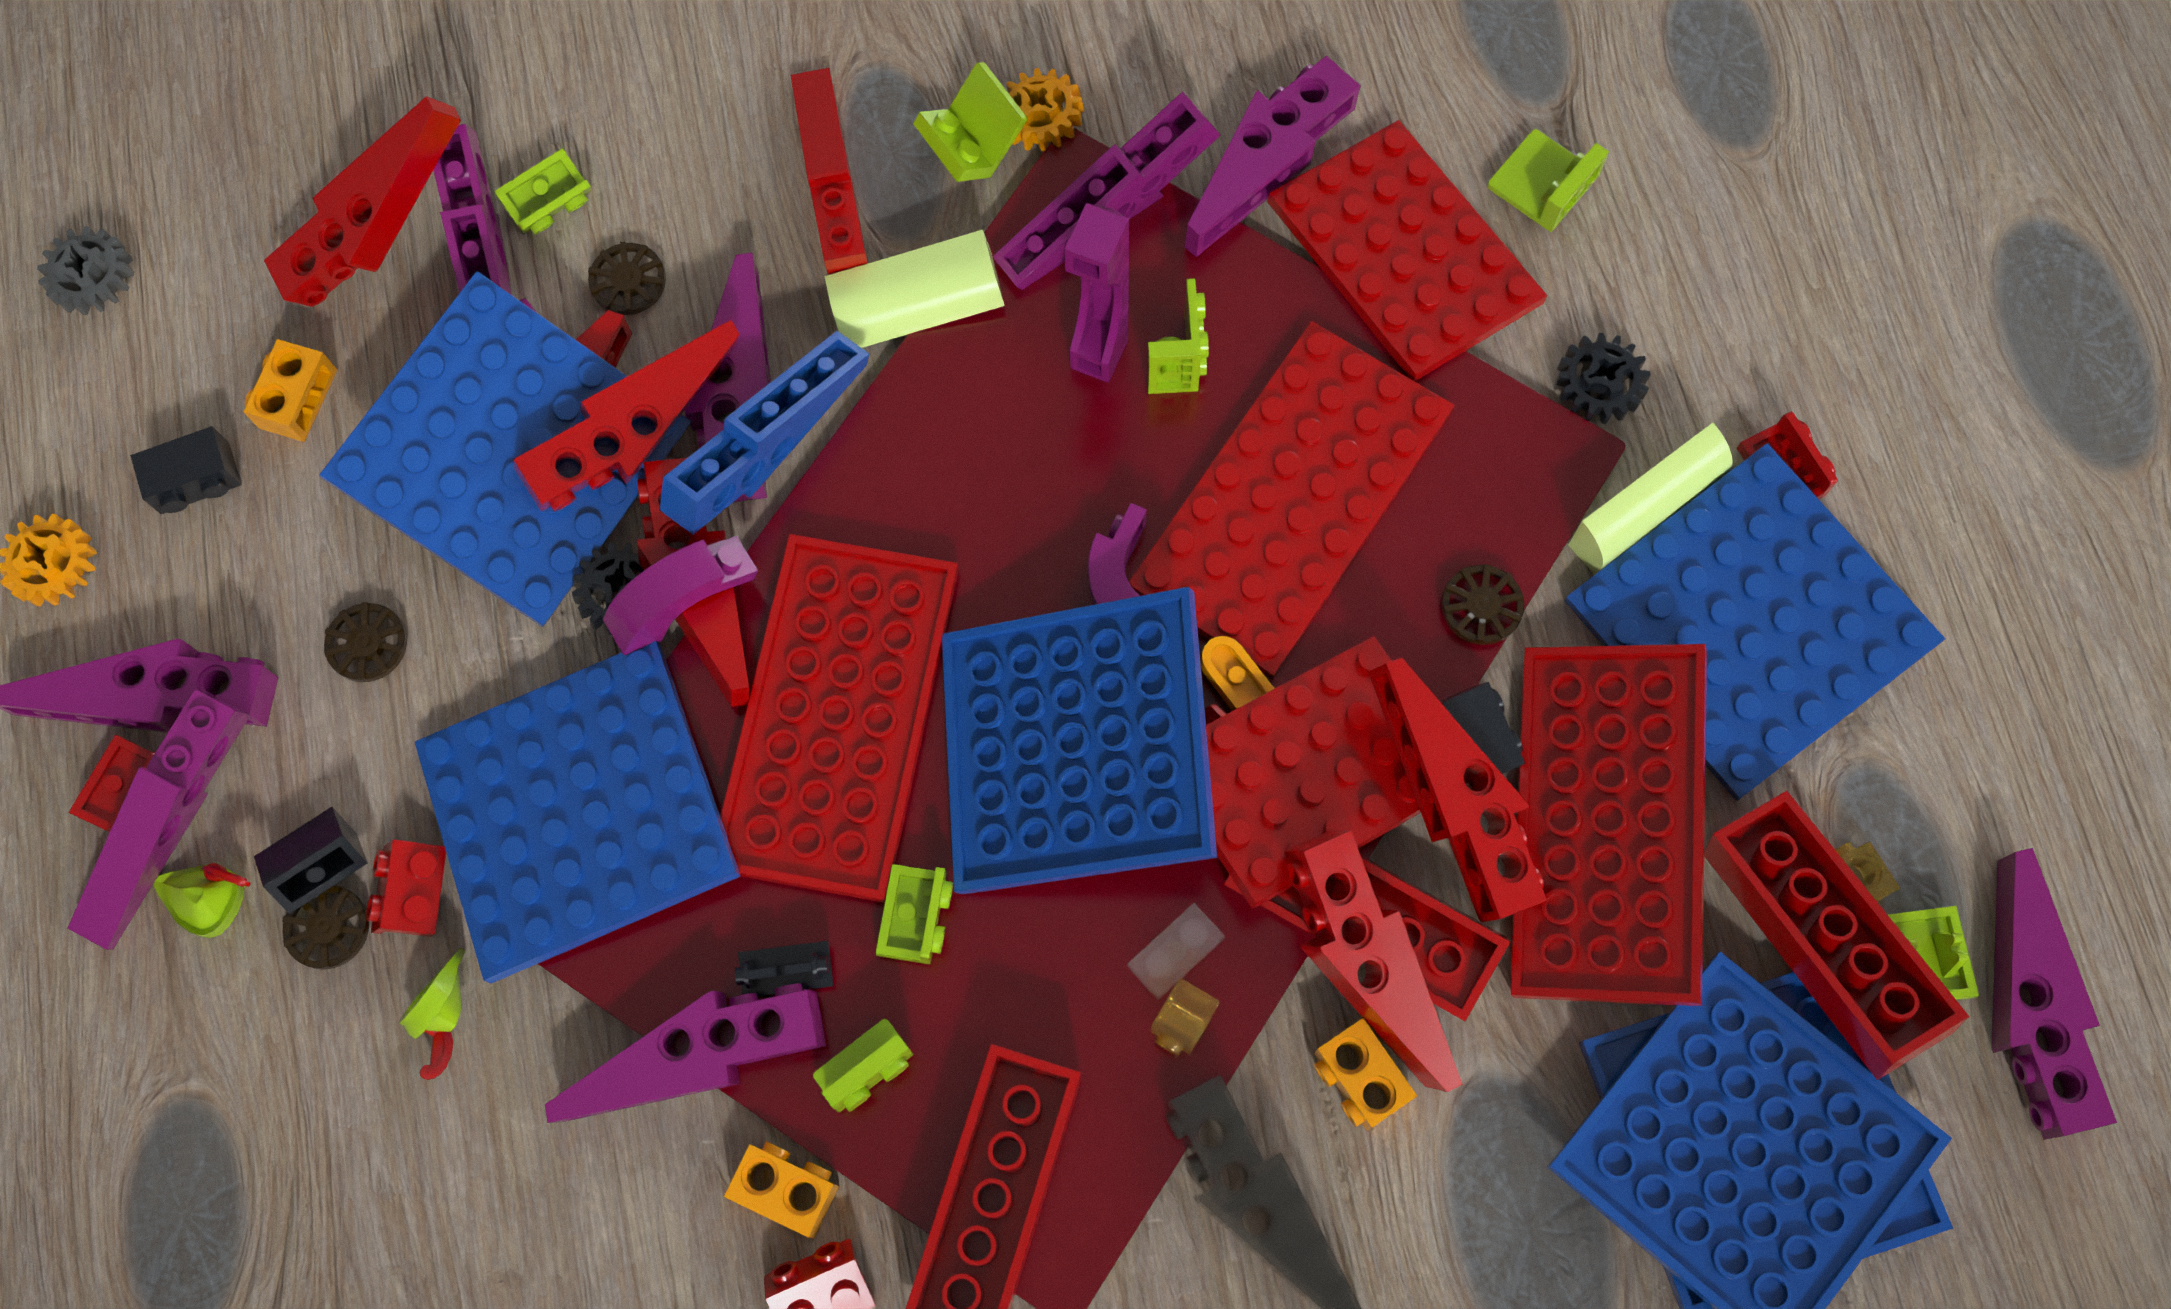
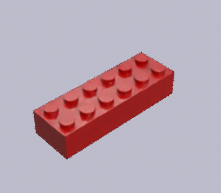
[1704,791,1970,1080]
[905,1044,1082,1309]

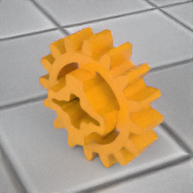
[1006,68,1084,152]
[0,514,97,607]

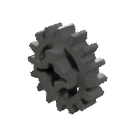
[37,226,134,315]

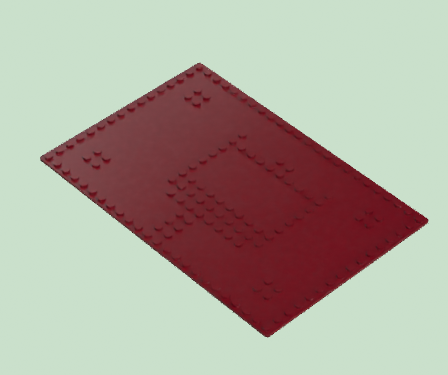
[538,127,1626,1309]

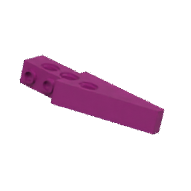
[1185,55,1361,257]
[993,91,1221,290]
[433,124,512,295]
[685,252,771,503]
[0,639,279,733]
[67,689,250,950]
[1991,848,2117,1140]
[545,983,826,1123]

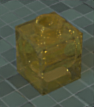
[1835,841,1900,901]
[1151,978,1220,1056]

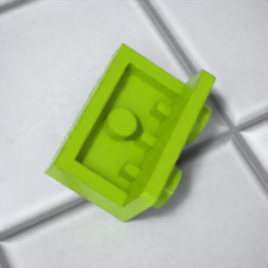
[494,148,591,235]
[876,864,953,965]
[813,1019,914,1113]

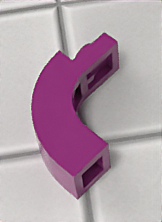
[1088,503,1147,605]
[603,536,758,655]

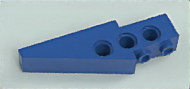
[660,331,869,535]

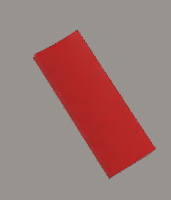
[1224,854,1510,1022]

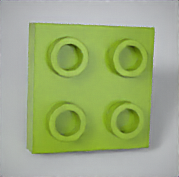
[1888,906,1979,1000]

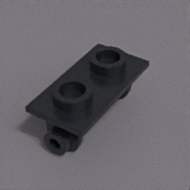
[735,940,834,996]

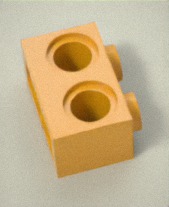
[243,339,337,442]
[1313,1018,1417,1131]
[724,1141,839,1239]

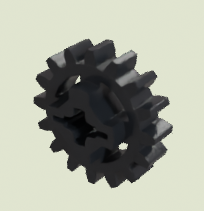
[1555,333,1651,424]
[572,543,644,635]

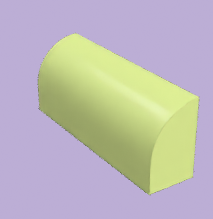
[824,230,1005,348]
[1568,423,1733,575]

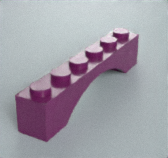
[1064,203,1129,383]

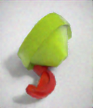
[153,863,251,938]
[398,947,465,1080]

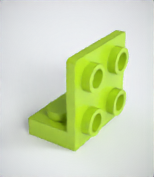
[913,62,1027,182]
[1487,129,1610,232]
[1147,278,1209,394]

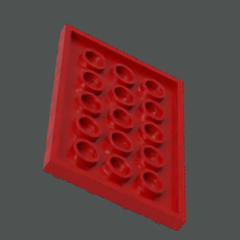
[1267,120,1547,381]
[1206,636,1472,909]

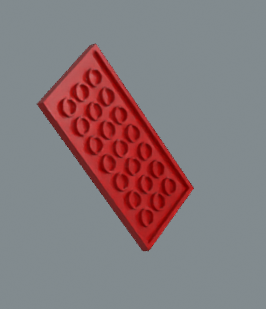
[1129,321,1455,680]
[721,534,959,903]
[1510,644,1707,1006]

